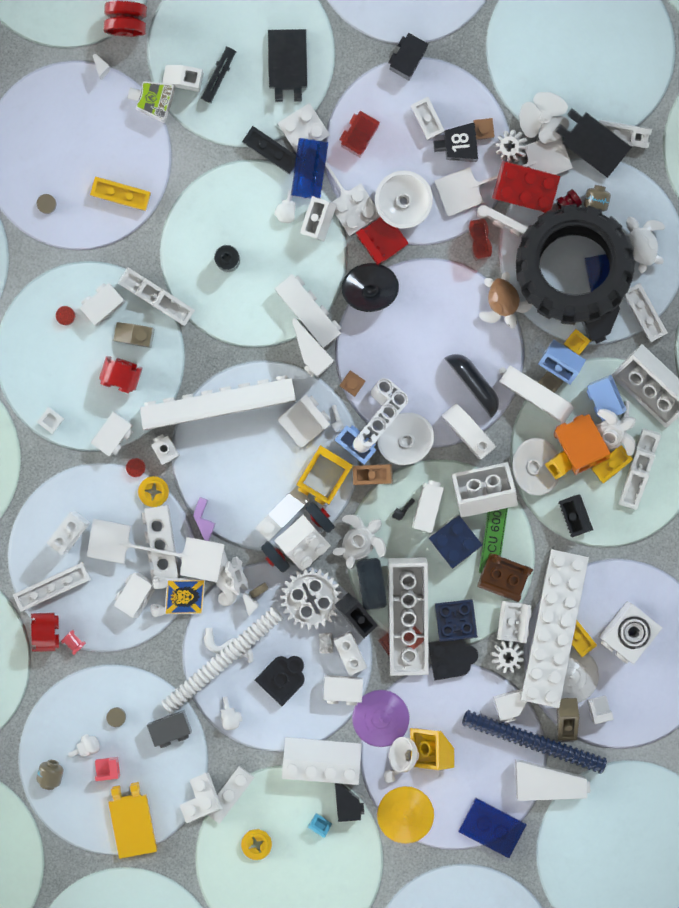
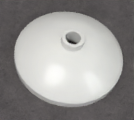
[375,171,433,229]

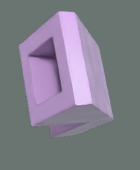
[193,497,216,541]

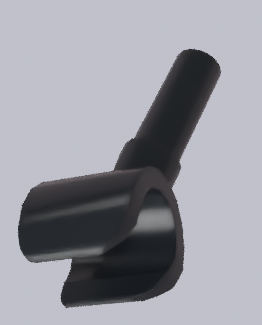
[392,498,415,520]

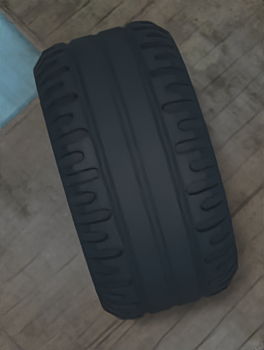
[356,558,387,610]

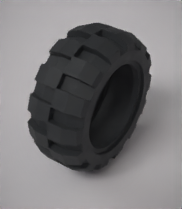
[516,204,635,325]

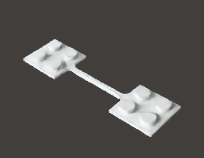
[277,103,380,236]
[434,138,573,217]
[86,519,225,582]

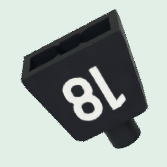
[433,122,478,162]

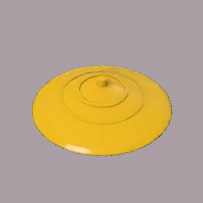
[377,786,434,844]

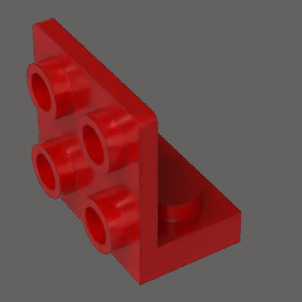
[356,217,408,266]

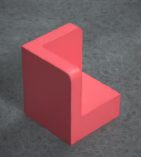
[95,757,120,781]

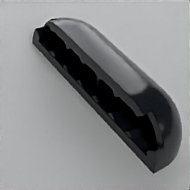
[444,354,499,418]

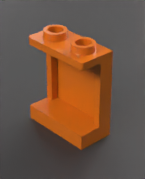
[554,414,611,475]

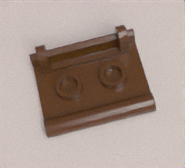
[477,553,533,602]

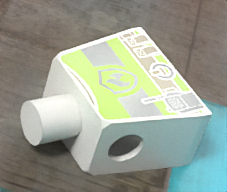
[128,82,175,123]

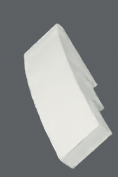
[118,267,195,326]
[619,428,661,510]

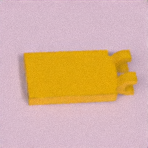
[108,782,157,859]

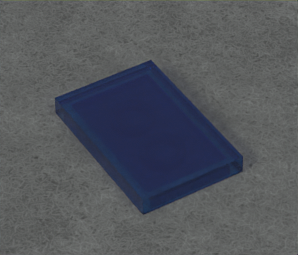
[458,797,527,858]

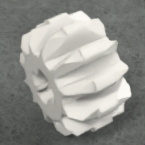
[495,130,528,163]
[491,641,524,673]

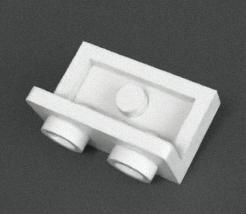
[497,601,531,643]

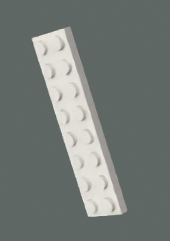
[521,549,589,708]

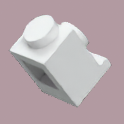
[151,434,180,465]

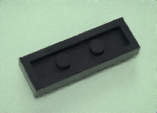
[242,126,300,175]

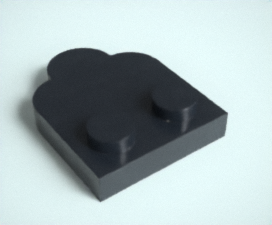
[428,640,478,681]
[255,656,305,706]

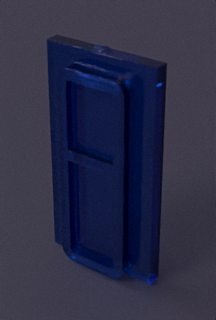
[291,138,328,199]

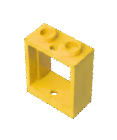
[296,445,353,506]

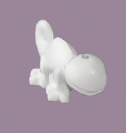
[216,550,248,606]

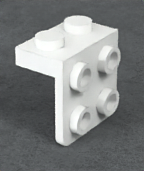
[278,395,331,447]

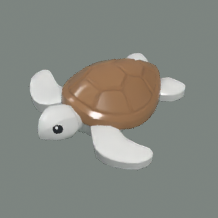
[479,272,532,329]

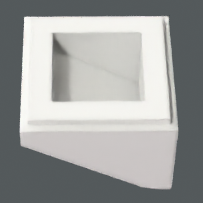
[93,53,111,80]
[242,592,259,616]

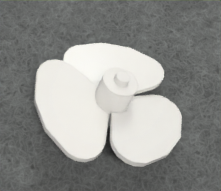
[519,92,569,144]

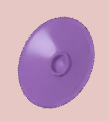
[352,690,410,747]

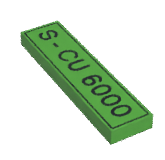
[479,508,508,573]

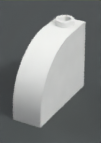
[441,404,496,459]

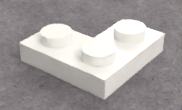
[180,773,222,823]

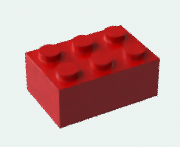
[492,161,561,212]

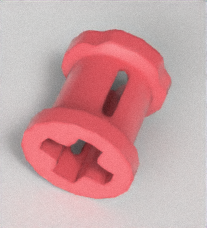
[60,630,86,655]

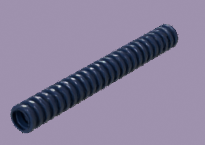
[462,710,607,774]

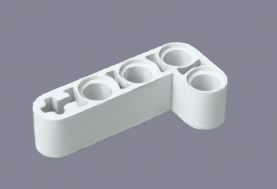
[499,366,574,424]
[353,378,408,453]

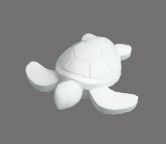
[625,217,665,273]
[596,409,636,456]
[333,515,386,569]

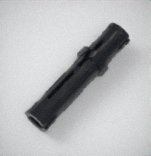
[201,46,237,104]

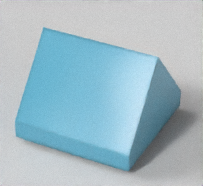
[307,813,332,838]

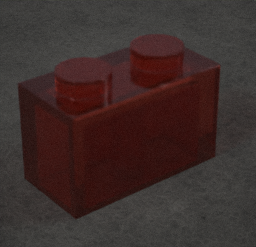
[339,111,380,158]

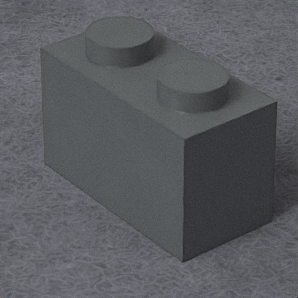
[147,710,192,748]

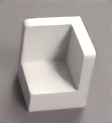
[587,696,614,724]

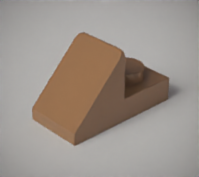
[353,464,393,485]

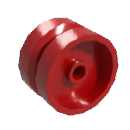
[103,1,147,37]

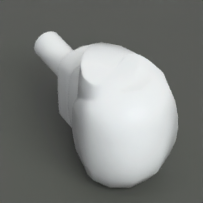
[275,190,296,223]
[221,697,242,730]
[68,734,100,757]

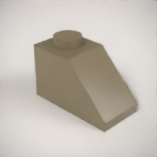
[113,322,155,348]
[557,698,579,741]

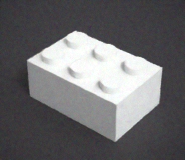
[451,462,518,518]

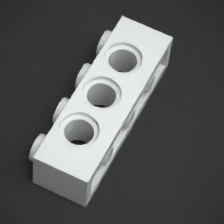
[142,505,180,580]

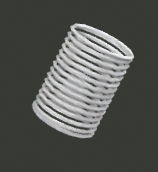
[318,633,333,654]

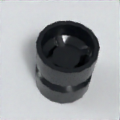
[214,245,240,272]

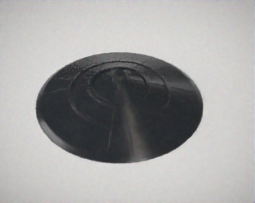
[342,263,399,312]

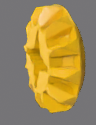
[138,476,169,507]
[241,829,272,860]

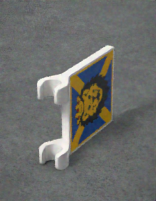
[150,576,205,617]

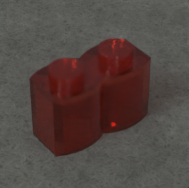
[468,219,492,261]

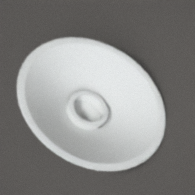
[377,413,434,465]
[512,438,559,495]
[561,647,599,703]

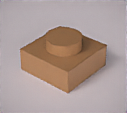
[473,118,494,140]
[339,370,366,397]

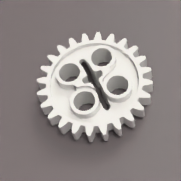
[280,567,341,630]

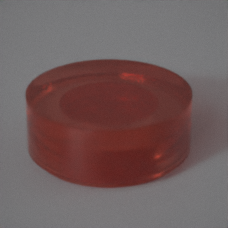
[56,306,76,325]
[126,458,146,477]

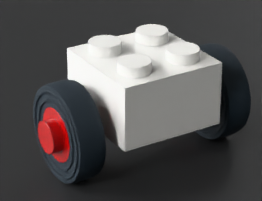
[261,502,335,573]

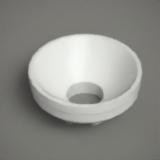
[389,737,419,772]

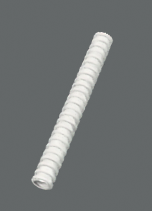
[162,607,283,714]

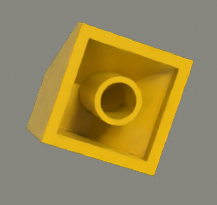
[410,728,454,770]

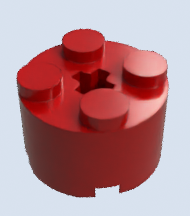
[99,356,143,393]
[31,613,59,652]

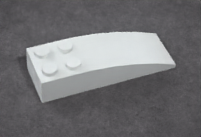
[388,557,429,676]

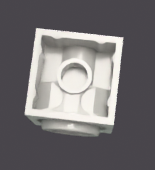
[599,601,662,664]

